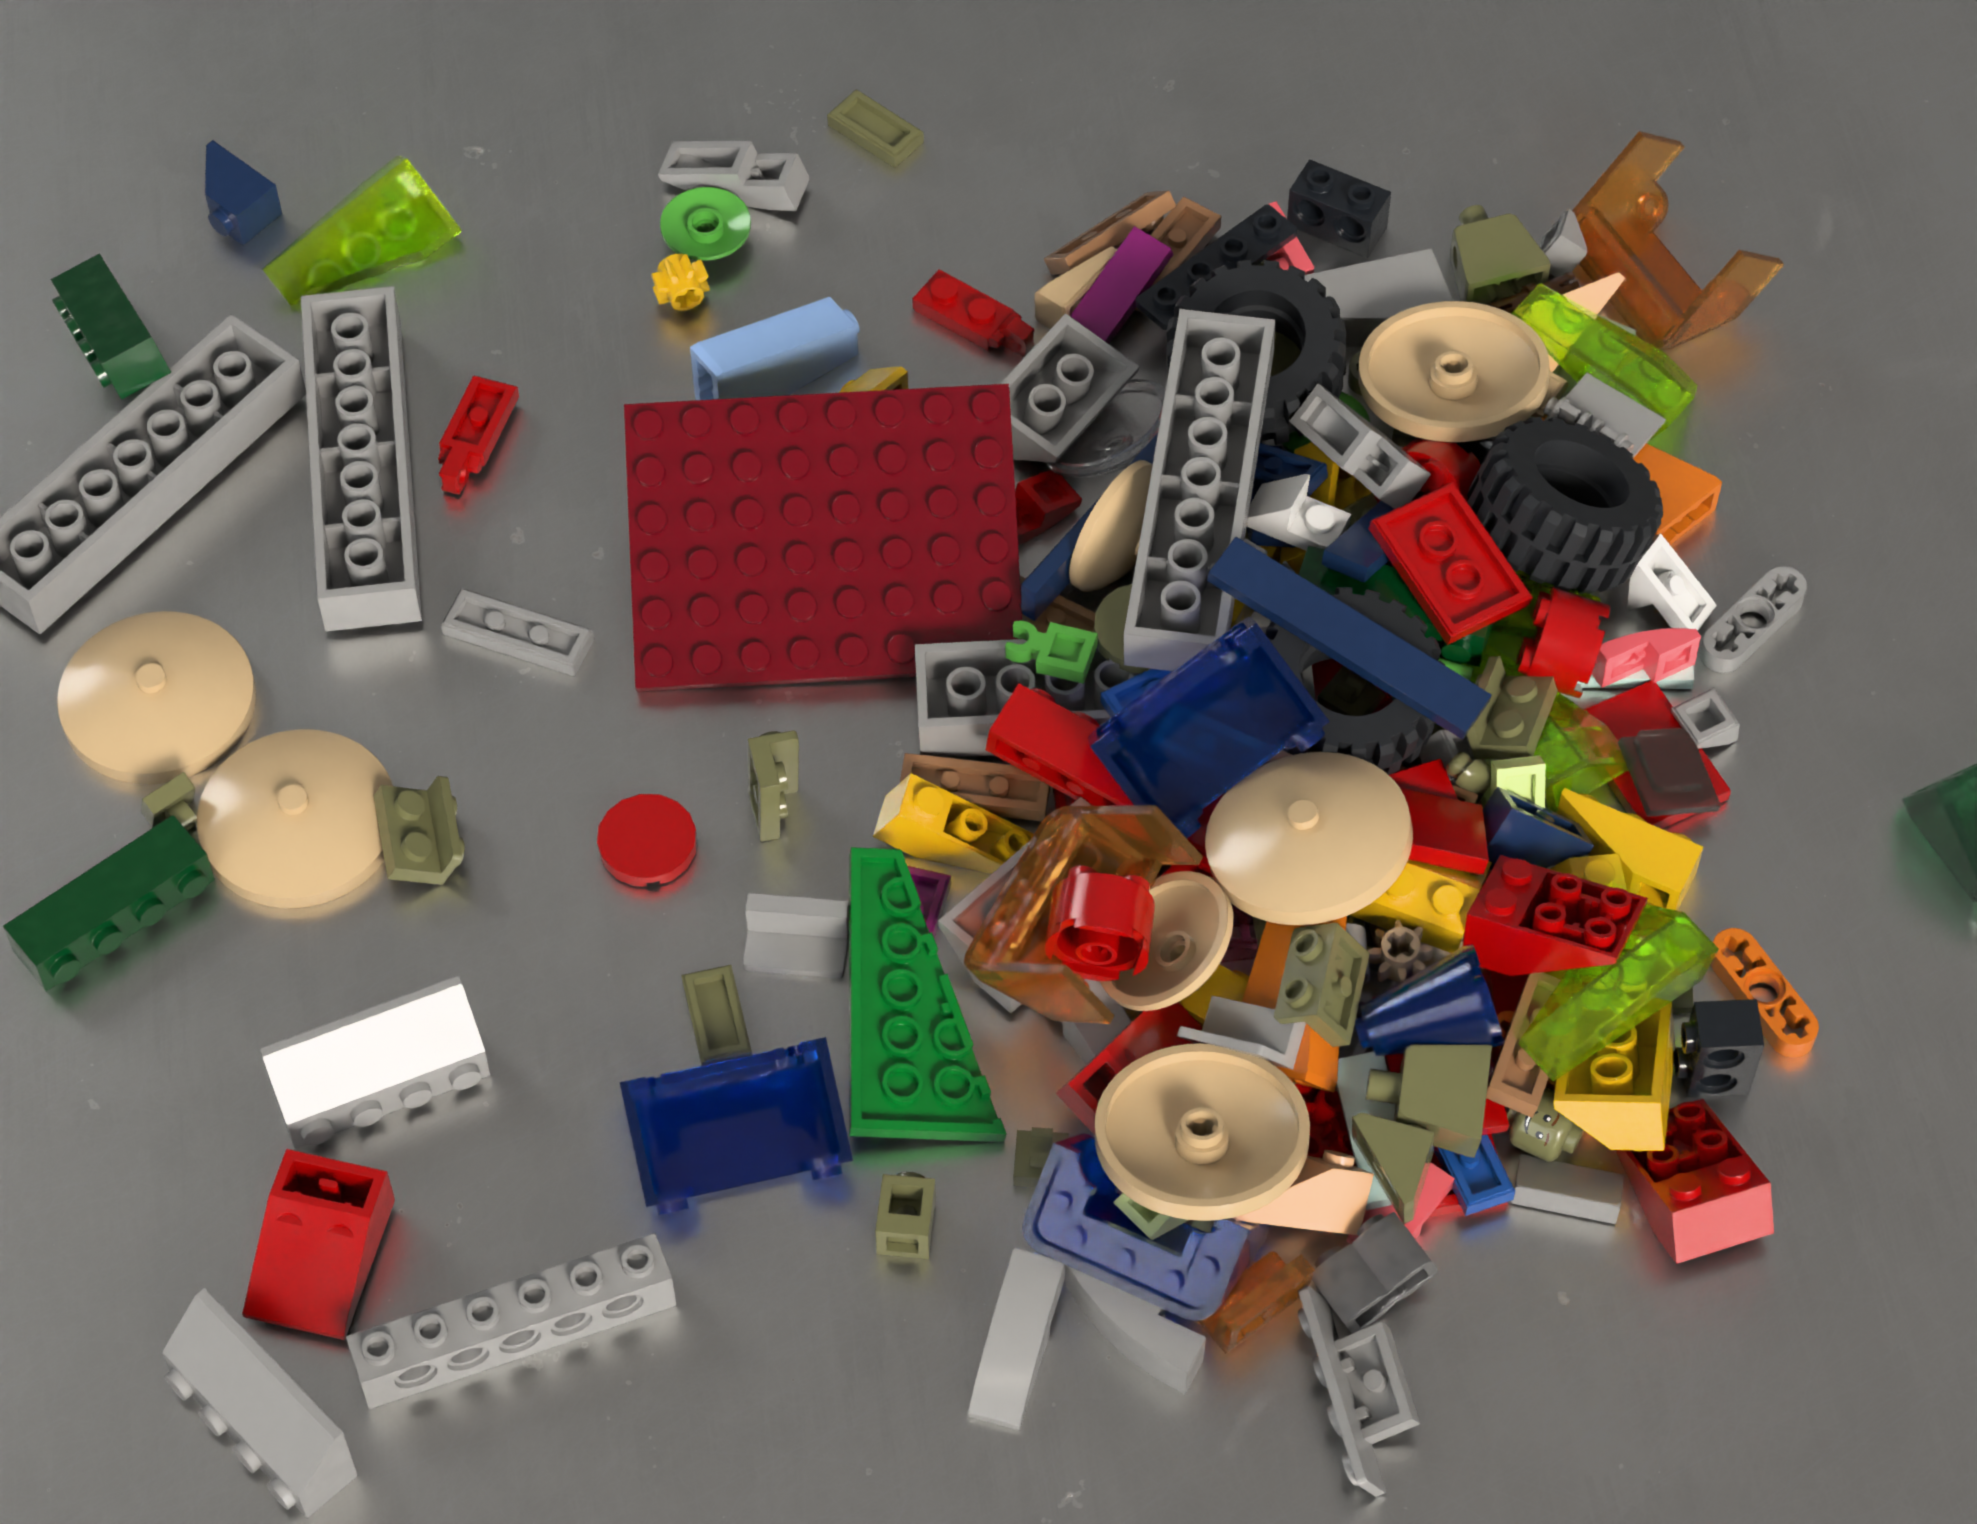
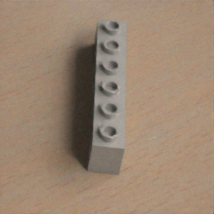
[346,1233,677,1410]

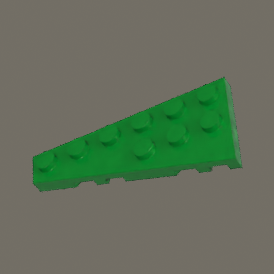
[849,847,1007,1142]

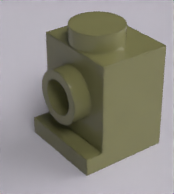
[875,1172,936,1259]

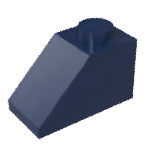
[205,140,282,246]
[1483,787,1594,870]

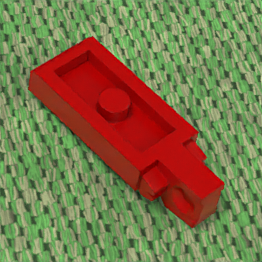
[912,269,1035,357]
[438,375,519,495]

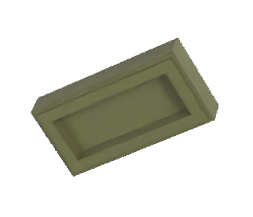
[827,89,924,168]
[681,965,753,1071]

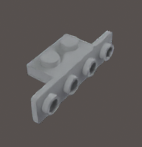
[1298,1286,1420,1497]

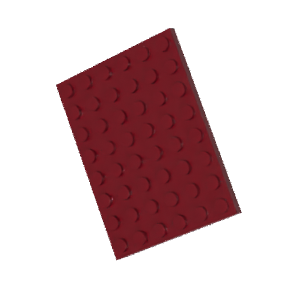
[624,384,1022,692]

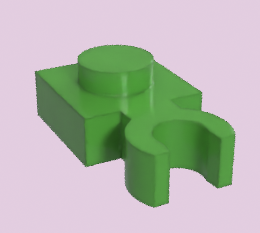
[1005,621,1098,684]

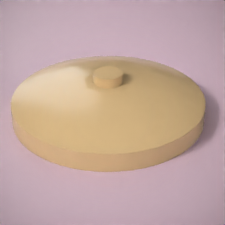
[1359,301,1550,442]
[57,611,256,784]
[197,729,393,908]
[1205,752,1413,925]
[1095,1043,1310,1221]

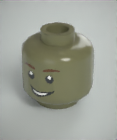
[1507,1087,1584,1162]

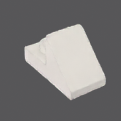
[1247,474,1351,551]
[1627,533,1717,631]

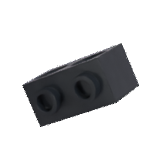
[1287,159,1391,258]
[1674,999,1764,1097]

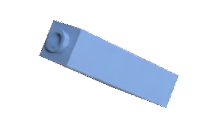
[690,297,860,400]

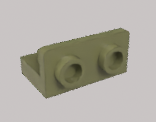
[1464,656,1558,760]
[748,731,799,842]
[374,776,465,885]
[1274,923,1370,1047]

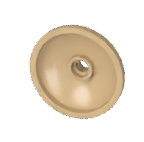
[1069,460,1153,592]
[1100,871,1233,1011]

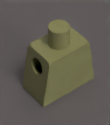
[1450,205,1551,305]
[1365,1045,1492,1158]

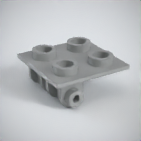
[1544,373,1666,458]

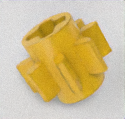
[651,254,710,311]

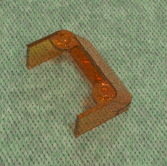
[1572,131,1785,350]
[964,805,1203,1024]

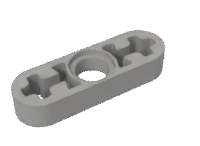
[1700,566,1807,673]

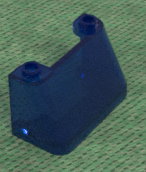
[1088,616,1330,844]
[618,1037,853,1215]
[1022,1133,1271,1321]

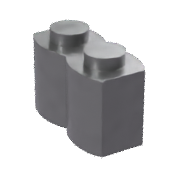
[1309,1212,1438,1334]

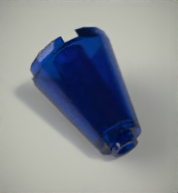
[1355,943,1505,1056]

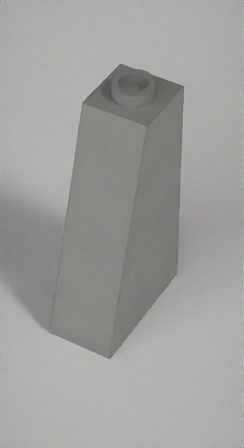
[1305,248,1453,347]

